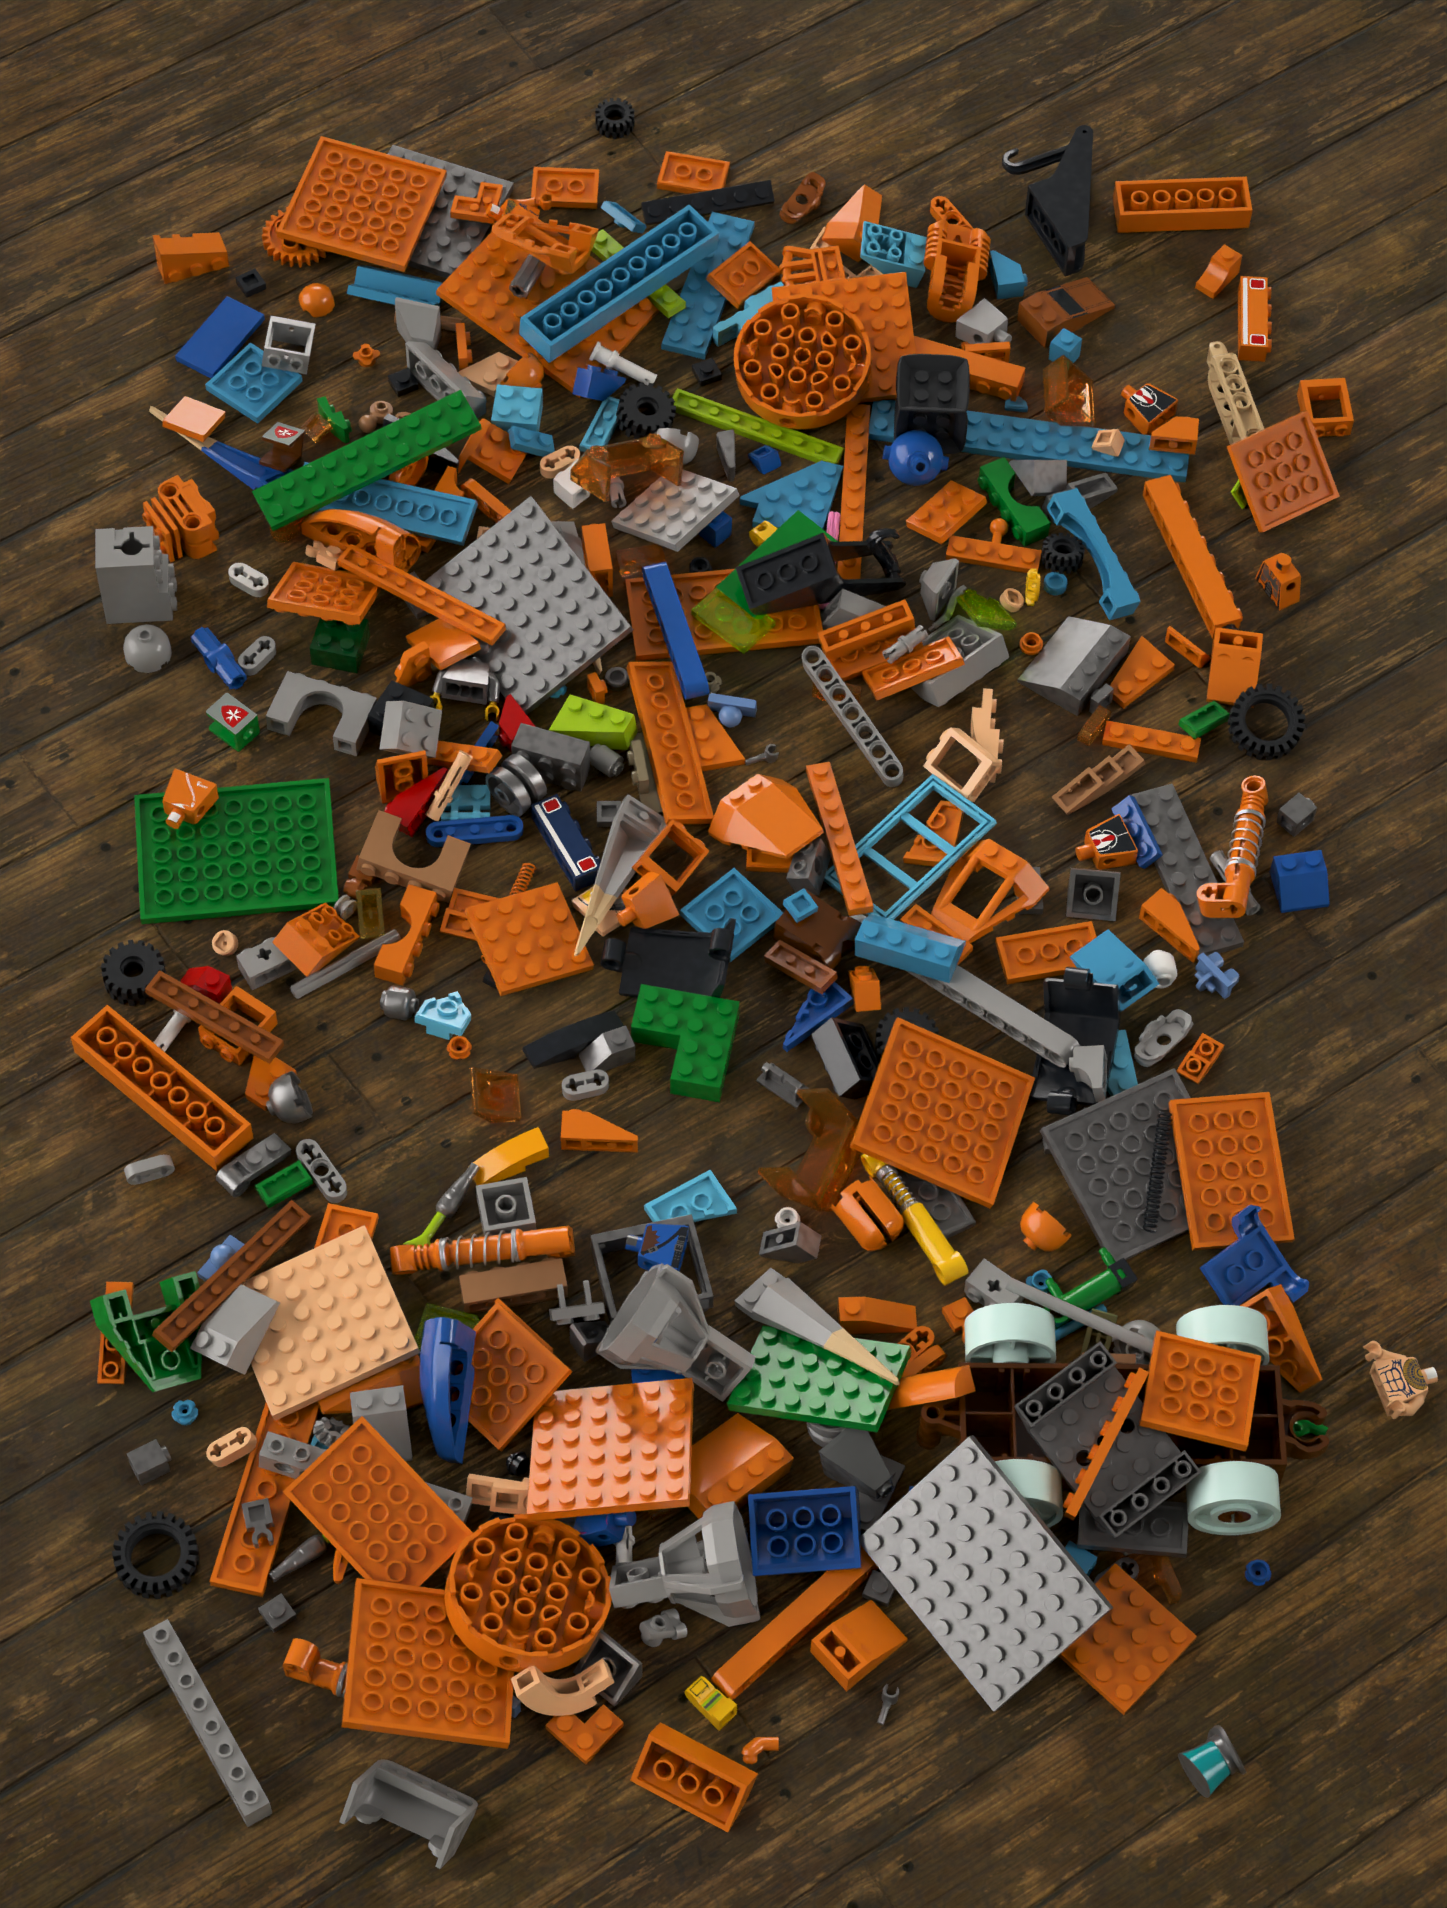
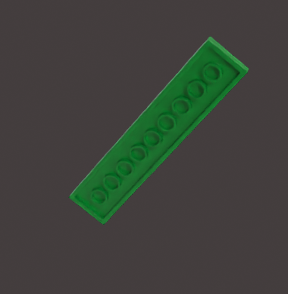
[252,390,482,531]

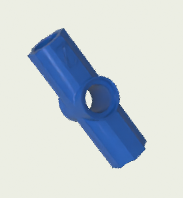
[191,627,247,690]

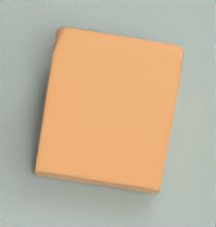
[1091,429,1125,457]

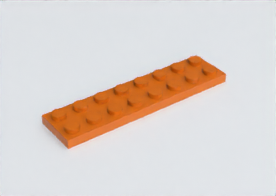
[626,662,714,825]

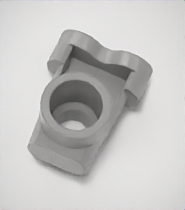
[639,1608,687,1647]

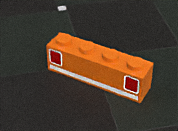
[1238,276,1272,362]

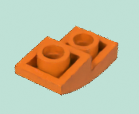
[1176,1033,1224,1084]

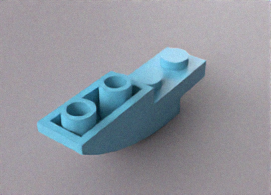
[713,282,784,347]

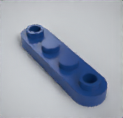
[426,815,524,847]

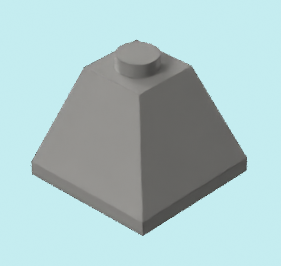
[395,297,442,350]
[919,559,959,621]

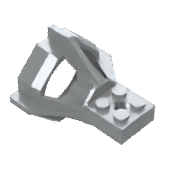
[595,1263,755,1402]
[609,1501,760,1627]

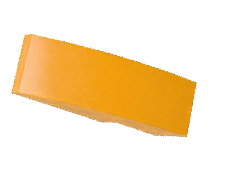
[468,1127,549,1186]

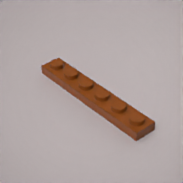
[145,970,284,1064]

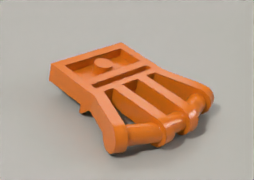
[779,245,845,286]

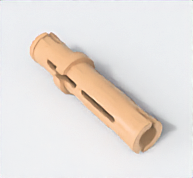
[425,750,473,821]

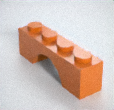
[374,884,440,986]

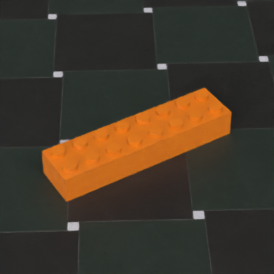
[71,1005,253,1172]

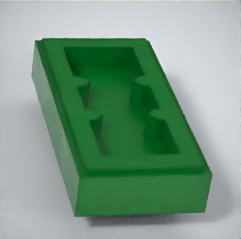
[1178,701,1230,740]
[255,1160,313,1208]

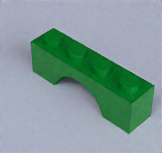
[978,457,1050,547]

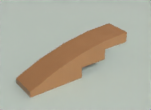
[1052,744,1145,815]

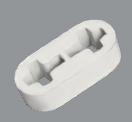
[228,563,269,597]

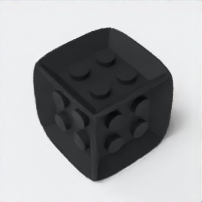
[894,354,970,454]

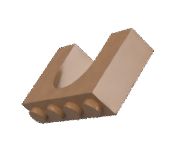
[356,810,471,903]

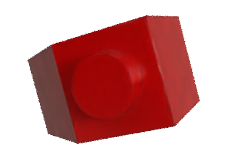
[498,694,535,753]
[180,966,232,1004]

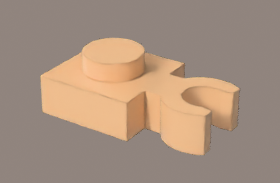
[305,541,344,571]

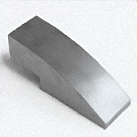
[1042,473,1118,524]

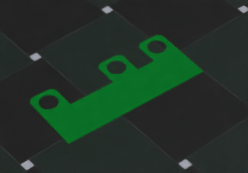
[716,510,838,620]

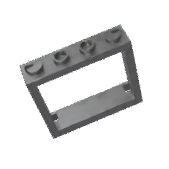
[591,1214,713,1323]

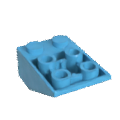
[1069,930,1160,1012]

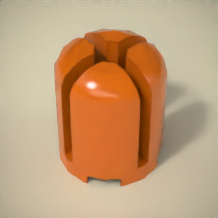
[831,1176,904,1251]

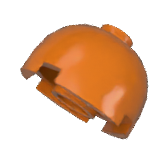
[500,352,544,388]
[1020,1202,1072,1252]

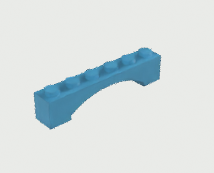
[1046,488,1141,621]

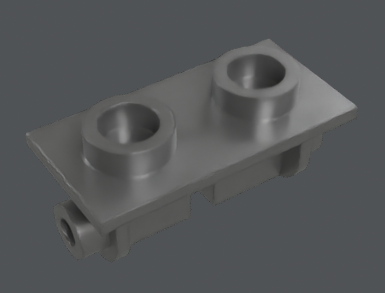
[756,1062,812,1108]

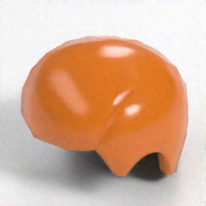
[299,283,335,318]

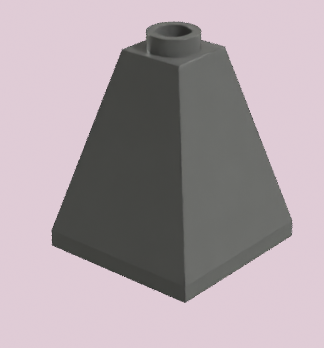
[819,1428,894,1499]

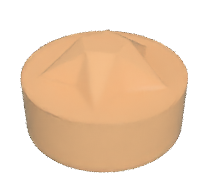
[1000,588,1024,612]
[212,930,238,956]

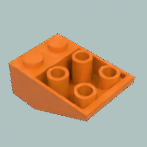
[1206,627,1263,708]
[272,902,360,977]
[810,1600,908,1691]

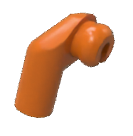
[742,1737,779,1764]

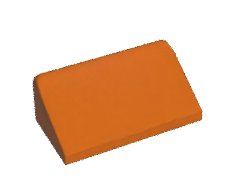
[1165,626,1211,669]

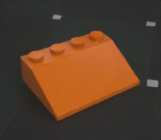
[688,1413,794,1519]

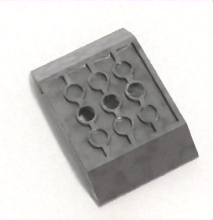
[1014,1341,1201,1538]

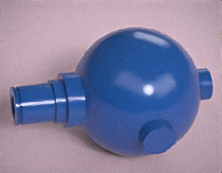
[883,430,949,486]

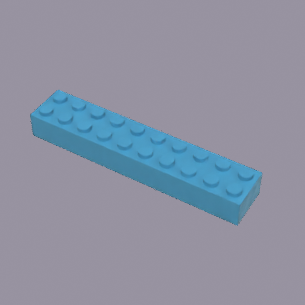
[519,205,719,363]

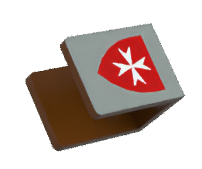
[259,422,305,472]

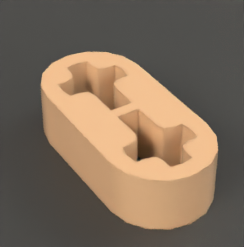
[540,446,580,479]
[206,1427,257,1467]

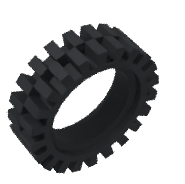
[1228,684,1305,761]
[112,1511,199,1599]

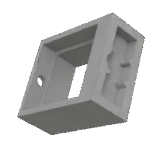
[262,316,315,374]

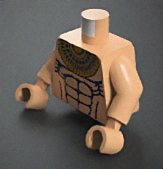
[1363,1341,1438,1419]

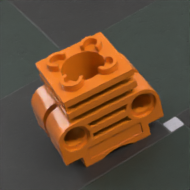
[142,475,219,563]

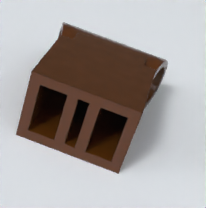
[773,888,862,970]

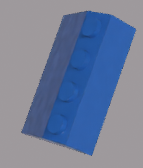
[748,1486,861,1576]

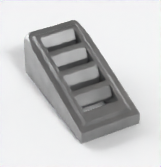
[716,429,735,482]

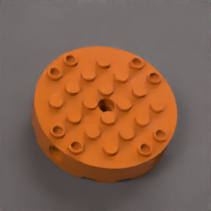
[734,294,872,429]
[444,1514,612,1673]

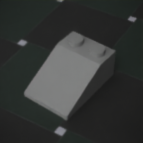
[190,1284,280,1375]

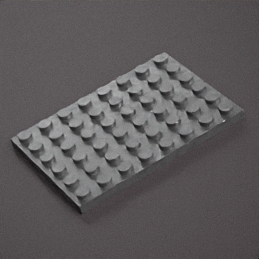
[424,496,634,715]
[859,1435,1113,1712]

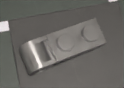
[216,1133,291,1197]

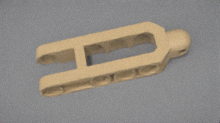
[1207,341,1264,445]

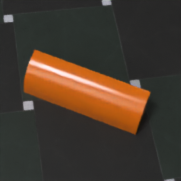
[887,1365,976,1410]

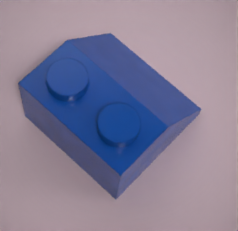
[1270,850,1330,913]

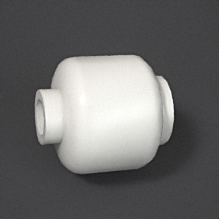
[1143,950,1177,988]

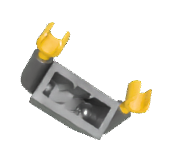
[430,657,500,721]

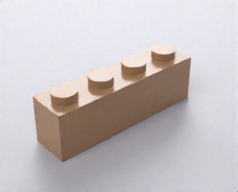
[459,1258,568,1315]

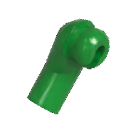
[1293,1420,1329,1437]

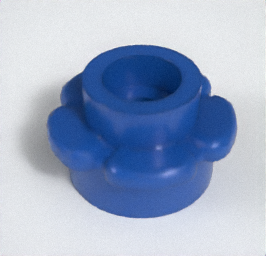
[1245,1560,1271,1586]

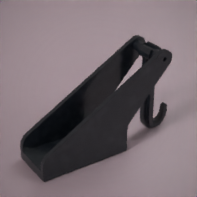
[1002,125,1093,277]
[736,528,906,615]

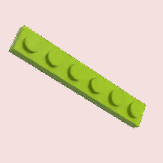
[592,229,686,318]

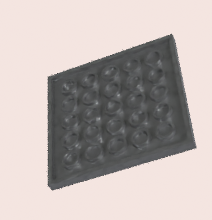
[388,145,514,278]
[1040,1068,1191,1262]

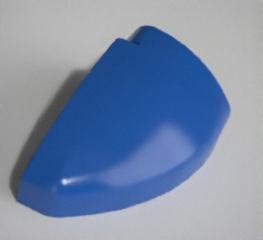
[420,1317,476,1464]

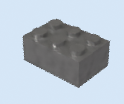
[511,723,590,792]

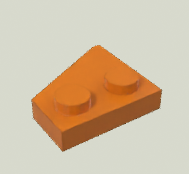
[245,1056,297,1111]

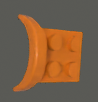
[458,418,527,484]

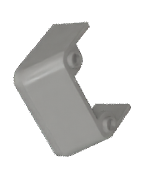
[339,1759,478,1869]

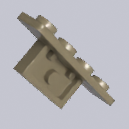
[627,733,663,815]

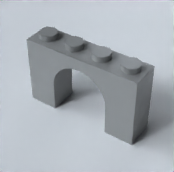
[266,671,377,756]

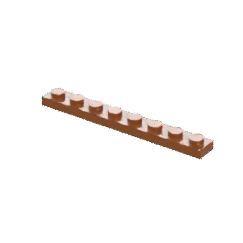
[152,1200,311,1352]

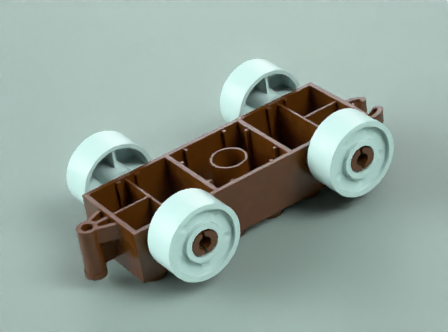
[916,1303,1329,1535]

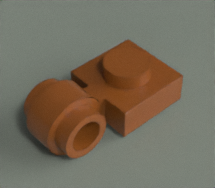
[343,855,376,900]

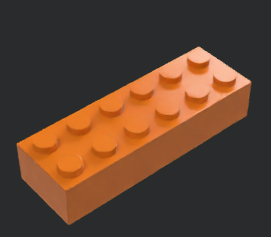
[1113,177,1252,233]

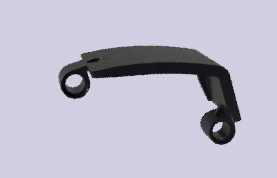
[600,918,736,998]
[1029,967,1121,1116]

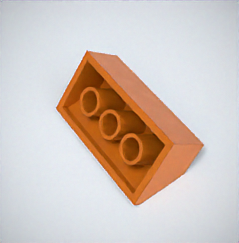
[630,1722,758,1832]

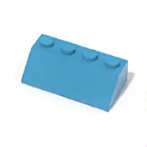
[855,914,966,983]

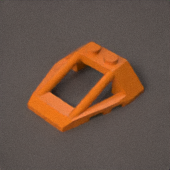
[492,213,599,275]
[931,839,1049,943]

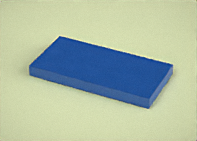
[175,296,265,378]

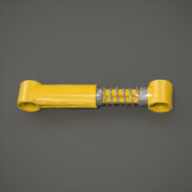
[861,1154,968,1286]

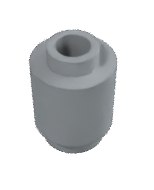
[590,744,624,777]

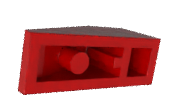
[384,767,448,837]

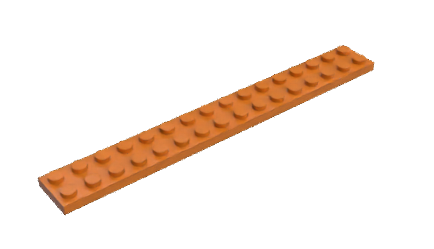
[209,1203,379,1597]

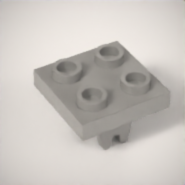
[549,1280,605,1325]

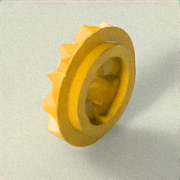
[1025,568,1040,606]

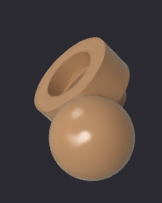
[358,401,393,433]

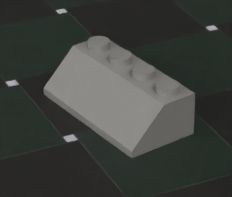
[405,341,487,419]

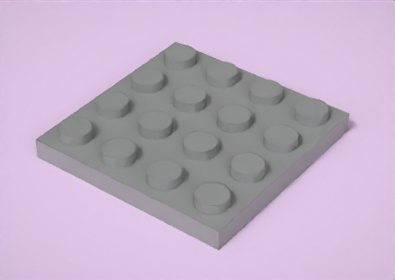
[611,466,740,552]

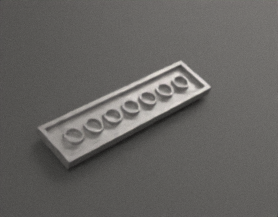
[1128,784,1244,956]

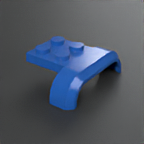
[1200,1205,1309,1306]

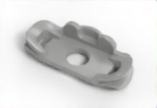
[1134,1009,1194,1067]

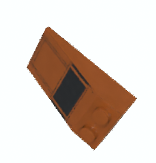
[1017,277,1115,348]

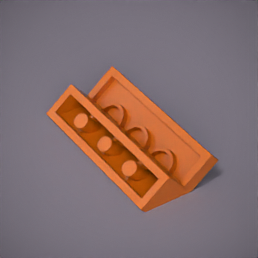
[817,599,923,682]

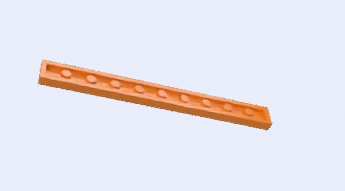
[837,404,870,579]

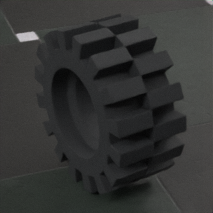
[595,98,634,139]
[1041,533,1085,574]

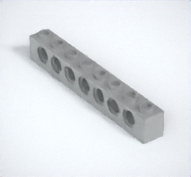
[259,1431,473,1524]
[143,1619,272,1827]

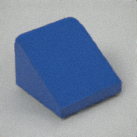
[748,445,781,474]

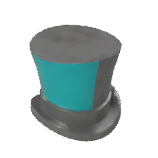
[1178,1725,1247,1798]

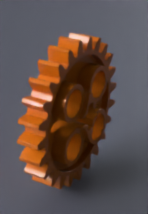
[262,207,329,268]

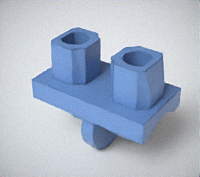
[1195,952,1240,999]

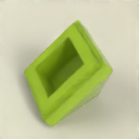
[1231,479,1248,509]

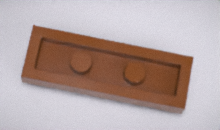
[764,940,838,994]

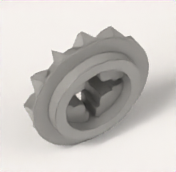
[313,1417,351,1447]

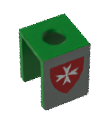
[206,693,260,752]

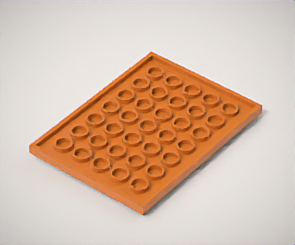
[436,204,659,398]

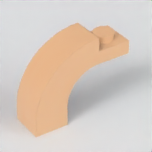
[511,1659,614,1716]

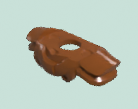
[779,172,826,224]

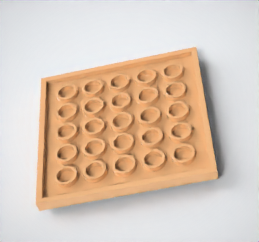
[243,1225,420,1421]

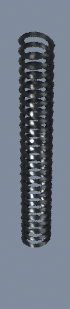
[1142,1111,1172,1233]

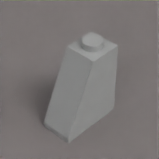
[821,589,886,630]

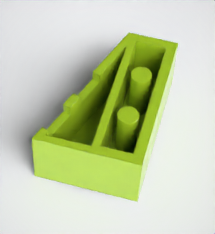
[549,694,638,750]

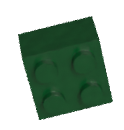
[310,617,370,674]

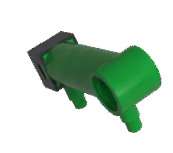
[1043,1247,1138,1330]

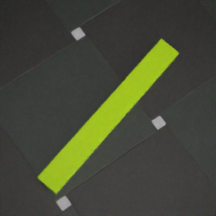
[672,388,845,464]

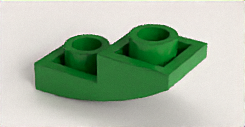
[317,396,352,443]

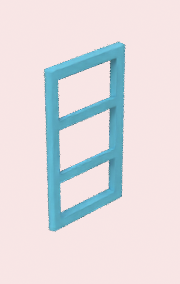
[824,774,997,920]

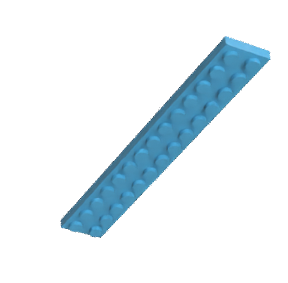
[868,400,1189,482]

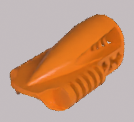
[924,220,991,323]

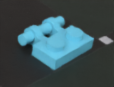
[441,785,491,821]

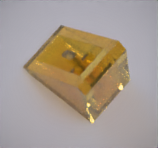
[356,888,385,939]

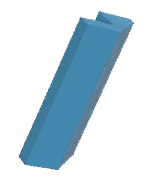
[347,265,443,306]

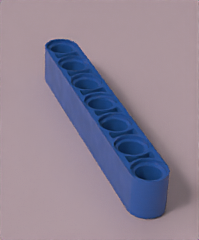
[642,562,709,700]

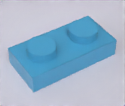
[508,425,555,457]

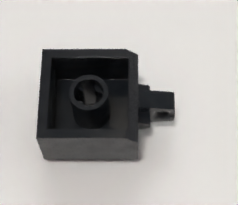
[368,680,441,736]

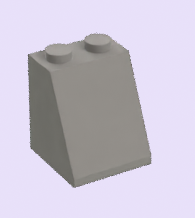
[350,1385,413,1461]

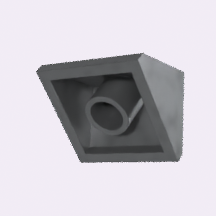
[1009,460,1067,496]
[1066,868,1120,921]
[573,1629,642,1706]

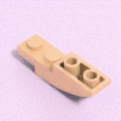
[971,688,1004,783]
[466,1474,529,1514]

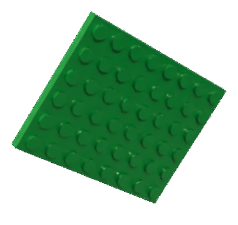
[134,778,339,924]

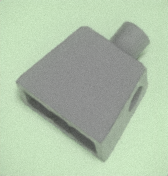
[955,298,1012,344]

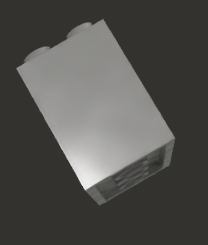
[95,526,177,624]

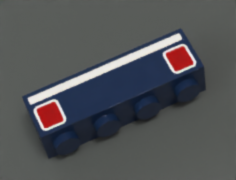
[531,794,601,892]

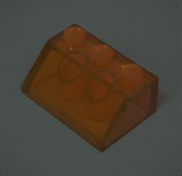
[1043,355,1096,427]

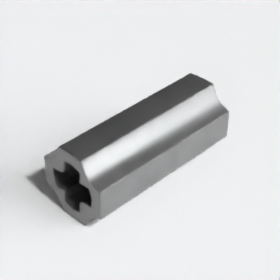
[509,254,546,298]

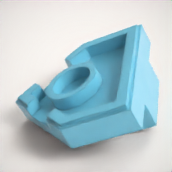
[415,991,471,1040]

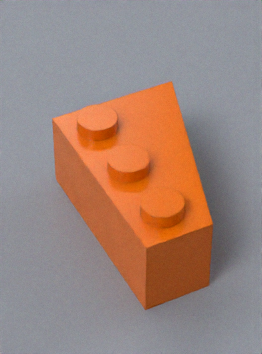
[153,232,229,284]

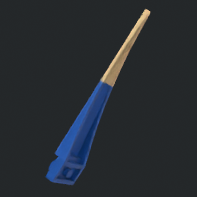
[149,406,293,490]

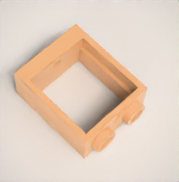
[923,727,1002,802]

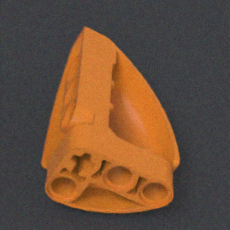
[301,509,421,573]

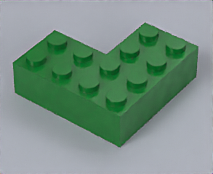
[631,984,740,1102]

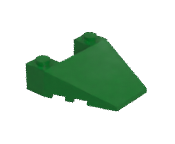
[90,1271,202,1392]

